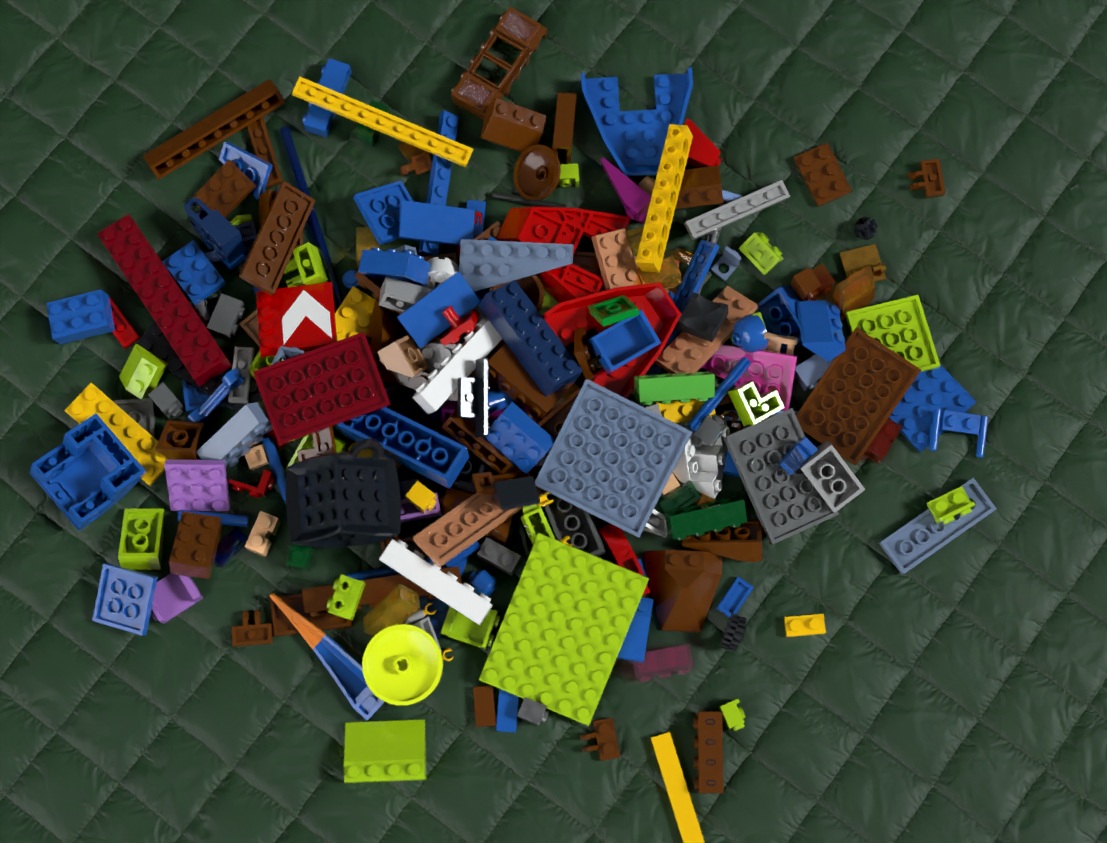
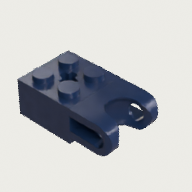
[184,197,246,264]

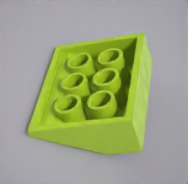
[344,720,426,783]

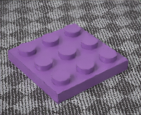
[164,460,230,511]

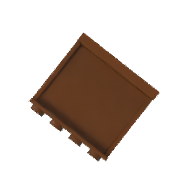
[488,343,583,422]

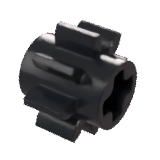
[853,217,878,240]

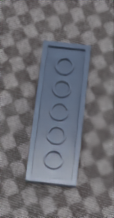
[879,478,996,575]

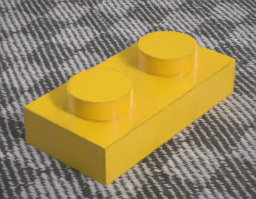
[784,614,826,637]

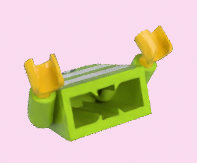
[521,492,573,546]

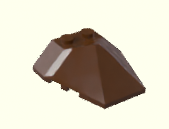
[644,550,723,632]

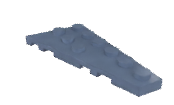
[459,239,574,292]

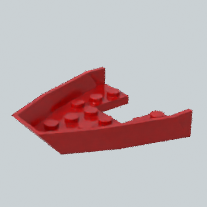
[496,207,630,303]
[542,282,682,399]

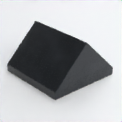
[492,476,540,510]

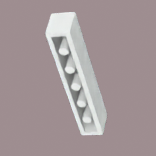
[412,318,503,414]
[379,539,493,625]

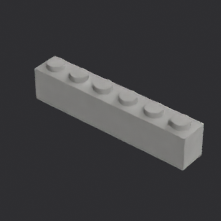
[379,276,487,331]

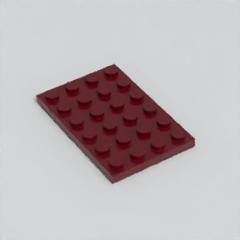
[253,332,391,446]

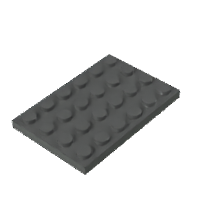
[724,408,839,545]

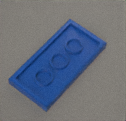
[398,200,475,246]
[396,271,481,348]

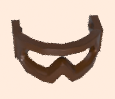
[717,411,744,435]

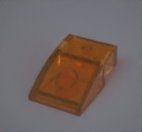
[832,265,875,321]

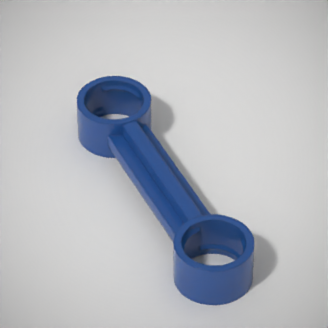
[187,369,245,425]

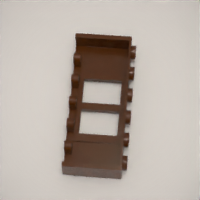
[451,7,547,120]

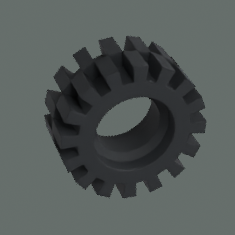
[721,613,747,652]

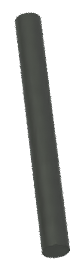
[492,191,567,208]

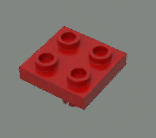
[440,305,480,346]

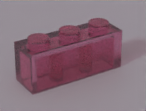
[632,644,694,683]

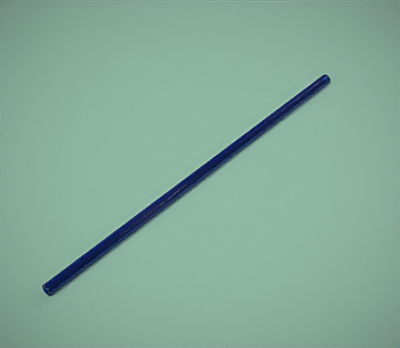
[280,127,344,310]

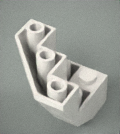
[673,419,730,499]

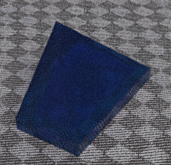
[215,526,248,567]

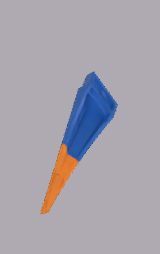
[270,593,385,721]

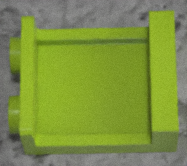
[441,606,501,650]

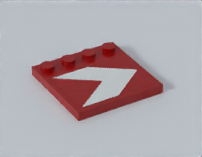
[256,282,338,357]

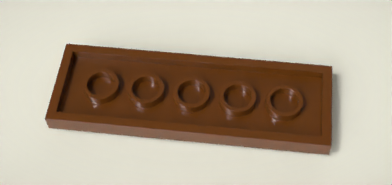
[239,181,316,296]

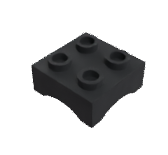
[677,292,728,342]

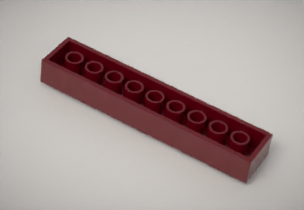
[97,214,232,387]

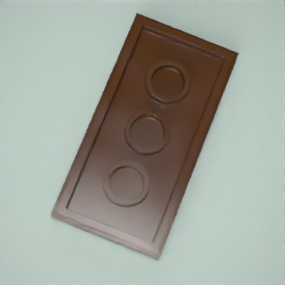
[270,593,352,637]

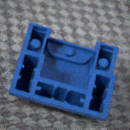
[29,413,146,531]

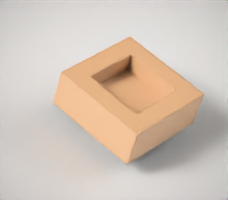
[245,445,269,470]

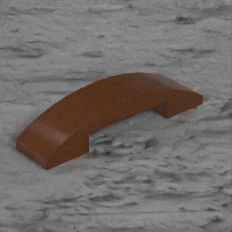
[472,466,542,495]

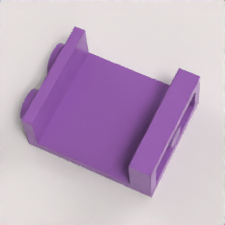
[151,573,203,624]

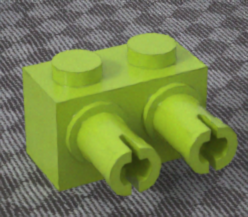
[284,242,329,287]
[326,574,366,621]

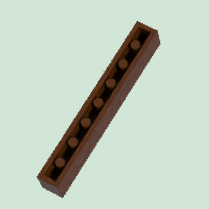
[143,79,285,180]
[302,566,462,617]

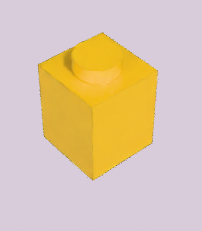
[405,481,437,513]

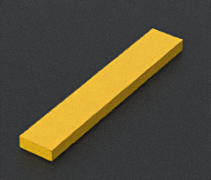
[651,732,705,843]

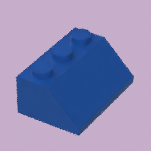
[755,285,802,354]
[796,300,846,362]

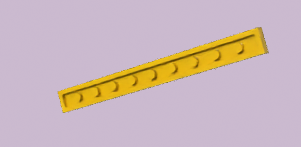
[292,76,473,168]

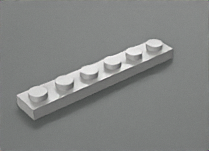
[684,180,790,240]

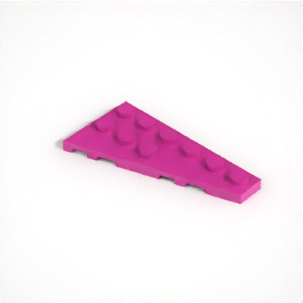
[701,344,797,411]

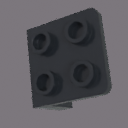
[391,386,432,428]

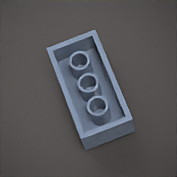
[196,401,273,468]

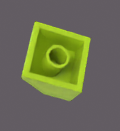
[119,344,168,400]

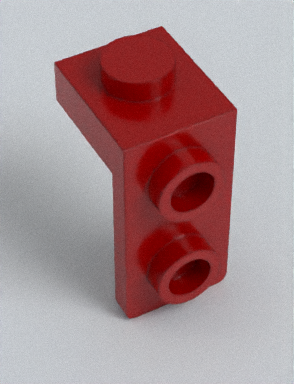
[227,470,275,498]

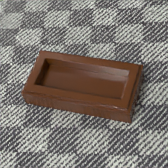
[473,686,496,728]

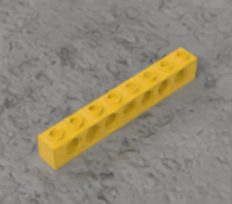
[635,124,693,273]

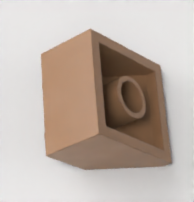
[378,335,429,377]

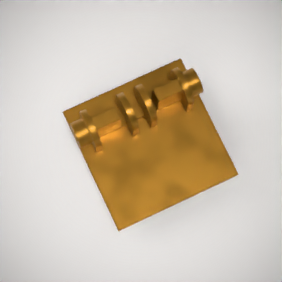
[839,244,886,288]

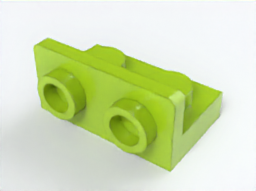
[739,232,784,275]
[927,486,975,525]

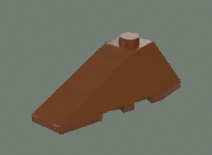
[682,520,763,562]

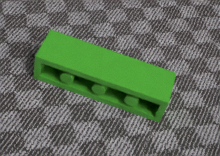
[634,371,715,405]

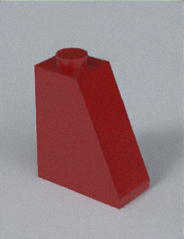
[684,118,722,168]

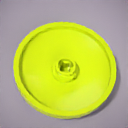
[362,624,443,705]

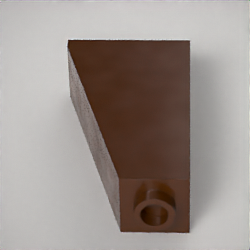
[553,93,576,165]
[440,488,513,545]

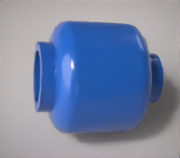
[468,570,497,597]

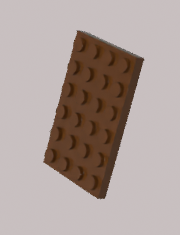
[796,327,921,466]

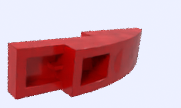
[598,524,650,596]

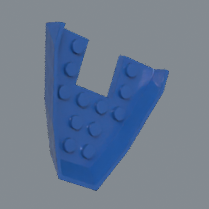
[581,67,693,176]

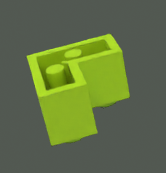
[728,381,785,426]

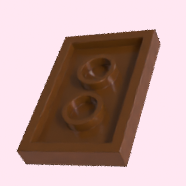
[793,143,852,207]
[191,159,256,218]

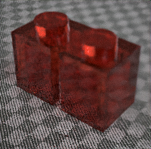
[864,418,902,463]

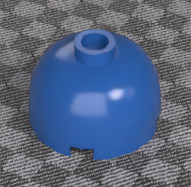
[732,313,768,353]

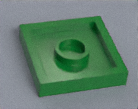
[588,295,639,327]

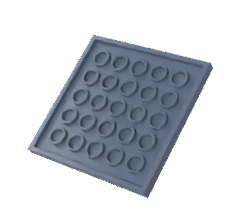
[535,379,692,537]

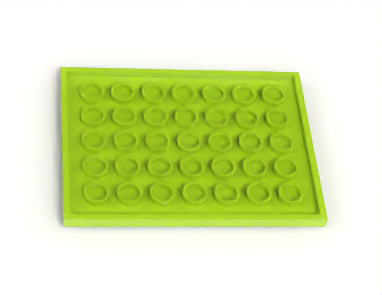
[479,533,649,726]

